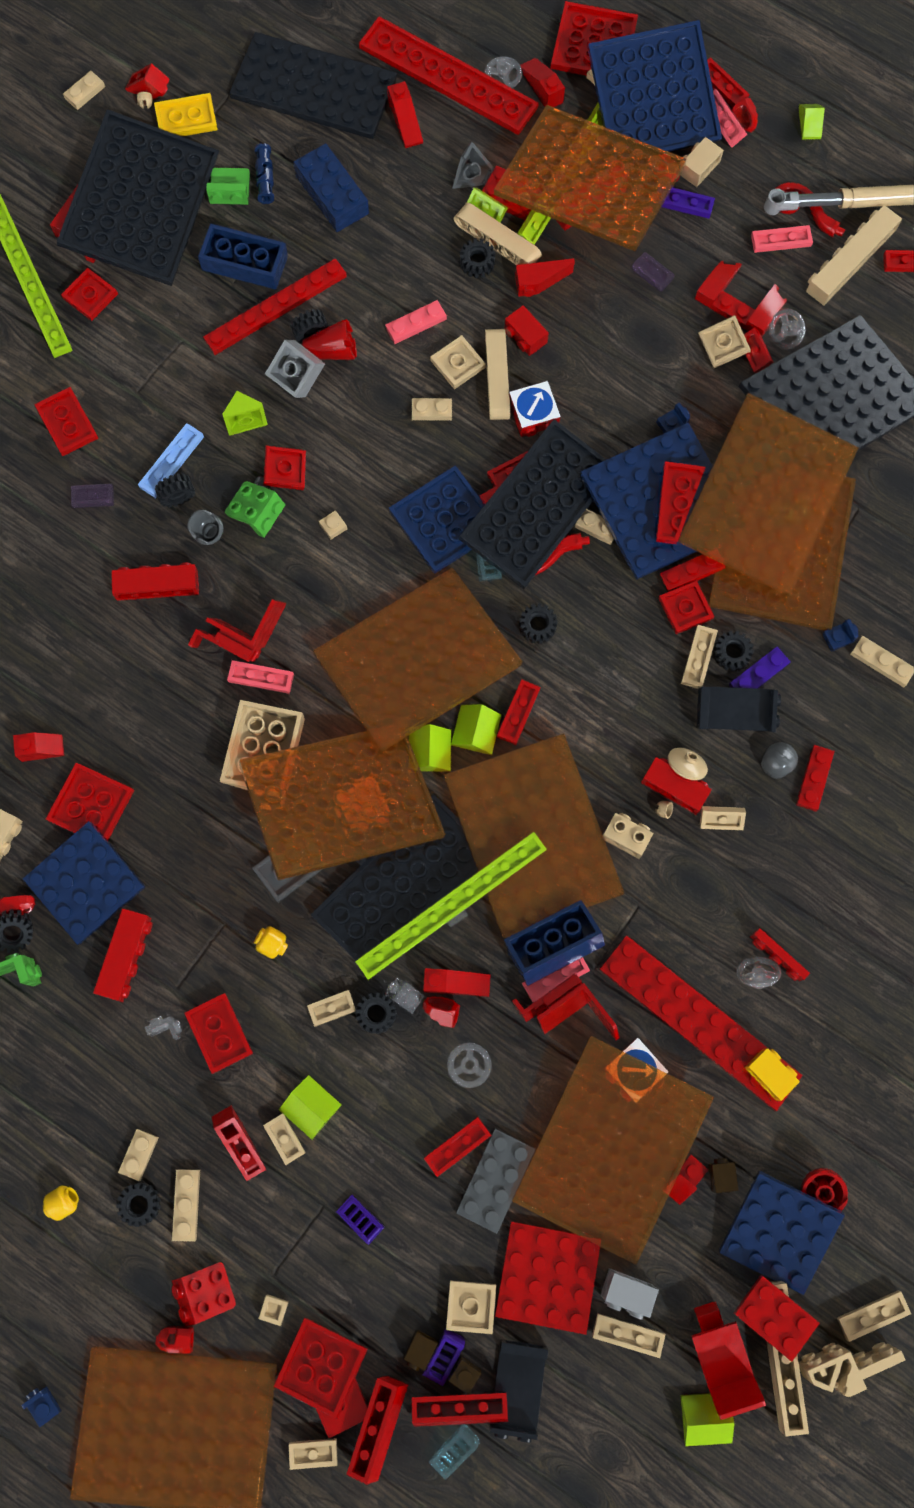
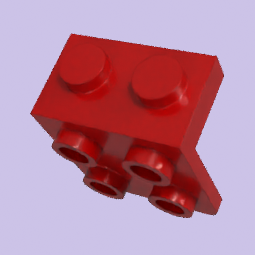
[172,1262,236,1326]

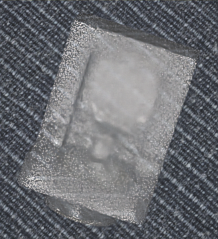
[385,977,424,1014]
[145,1016,182,1040]

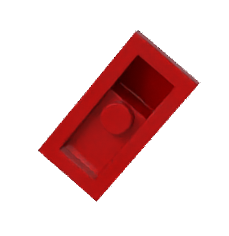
[662,1154,708,1205]

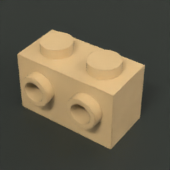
[601,813,654,859]

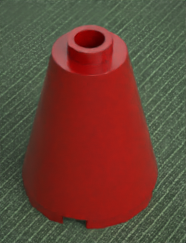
[301,319,357,360]

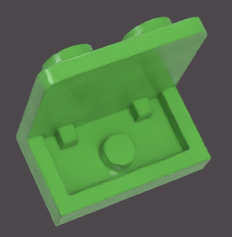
[206,168,250,205]
[225,481,285,538]
[0,953,42,986]

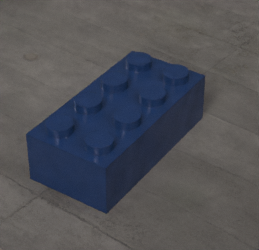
[293,143,369,232]
[198,223,288,289]
[504,900,605,986]

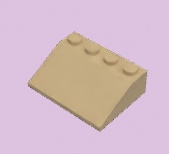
[220,700,305,799]

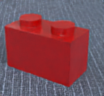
[504,305,549,356]

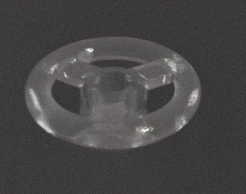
[485,56,522,88]
[769,309,805,349]
[736,957,781,989]
[447,1043,492,1088]

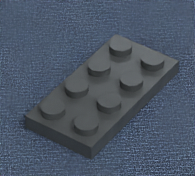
[456,1129,535,1234]

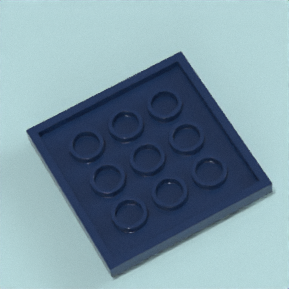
[389,465,485,574]
[23,821,146,945]
[719,1171,845,1295]

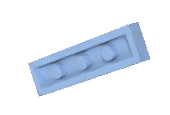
[138,423,204,498]

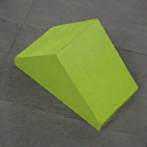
[799,104,825,140]

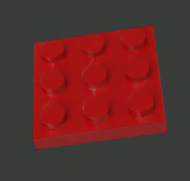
[46,763,134,841]
[274,1318,368,1419]

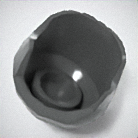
[187,510,224,545]
[761,742,798,779]

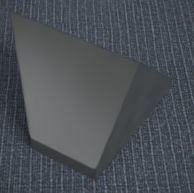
[452,142,495,189]

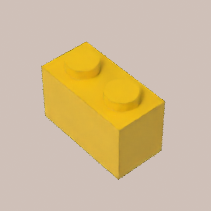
[744,1048,800,1101]

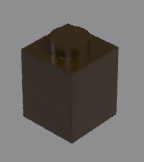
[708,1158,739,1193]
[404,1329,438,1371]
[449,1355,481,1395]

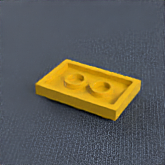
[154,93,218,137]

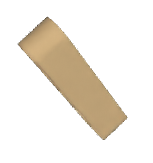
[454,203,542,265]
[485,329,510,420]

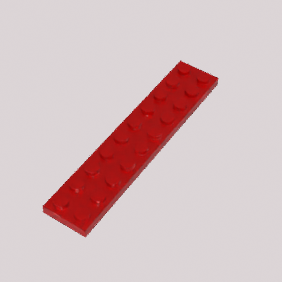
[359,16,538,135]
[600,935,803,1111]

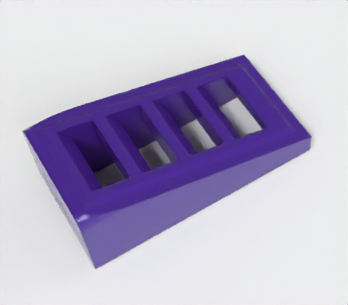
[336,1195,385,1245]
[422,1328,465,1386]

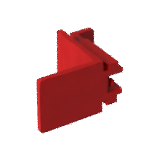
[188,599,286,662]
[512,973,620,1040]
[691,1302,766,1420]

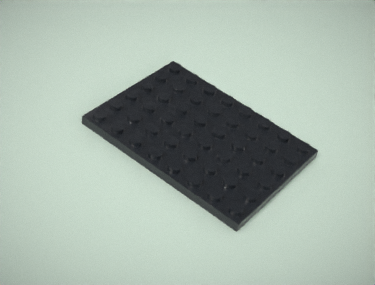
[57,109,219,286]
[738,315,914,478]

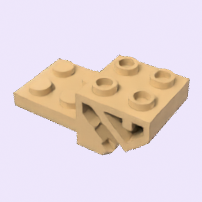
[799,1342,905,1397]

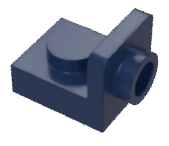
[656,402,690,433]
[822,619,859,652]
[21,1387,62,1428]

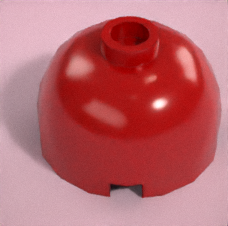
[801,1168,848,1211]

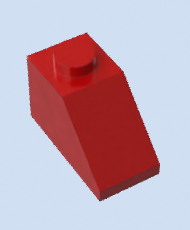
[125,63,170,99]
[13,732,64,762]

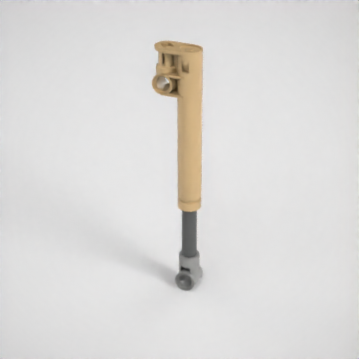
[764,185,914,215]

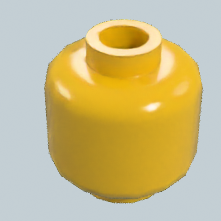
[254,926,288,959]
[43,1186,79,1221]

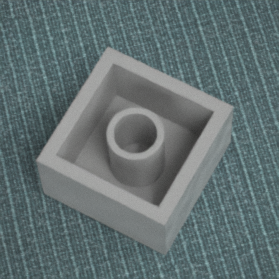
[265,340,325,398]
[600,1268,659,1320]

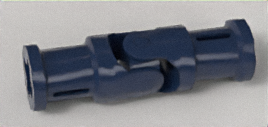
[254,143,274,204]

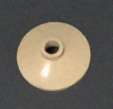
[668,748,708,780]

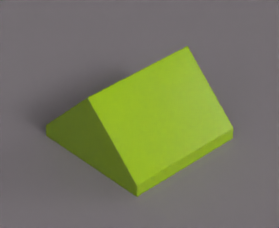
[223,391,268,436]
[451,704,502,755]
[408,724,451,772]
[279,1075,342,1140]
[681,1393,734,1446]

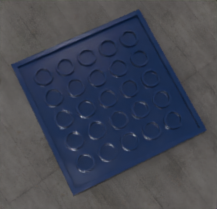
[587,20,722,164]
[580,422,746,580]

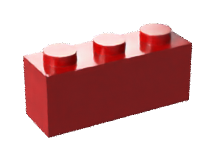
[641,757,712,815]

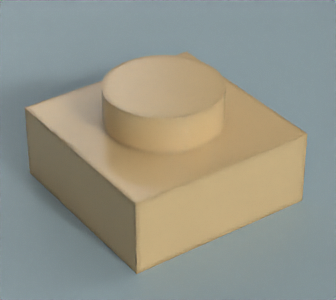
[319,510,347,540]
[259,1294,289,1326]

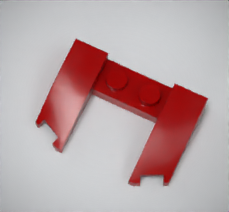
[695,261,787,337]

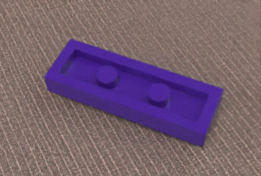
[654,184,715,219]
[729,646,791,689]

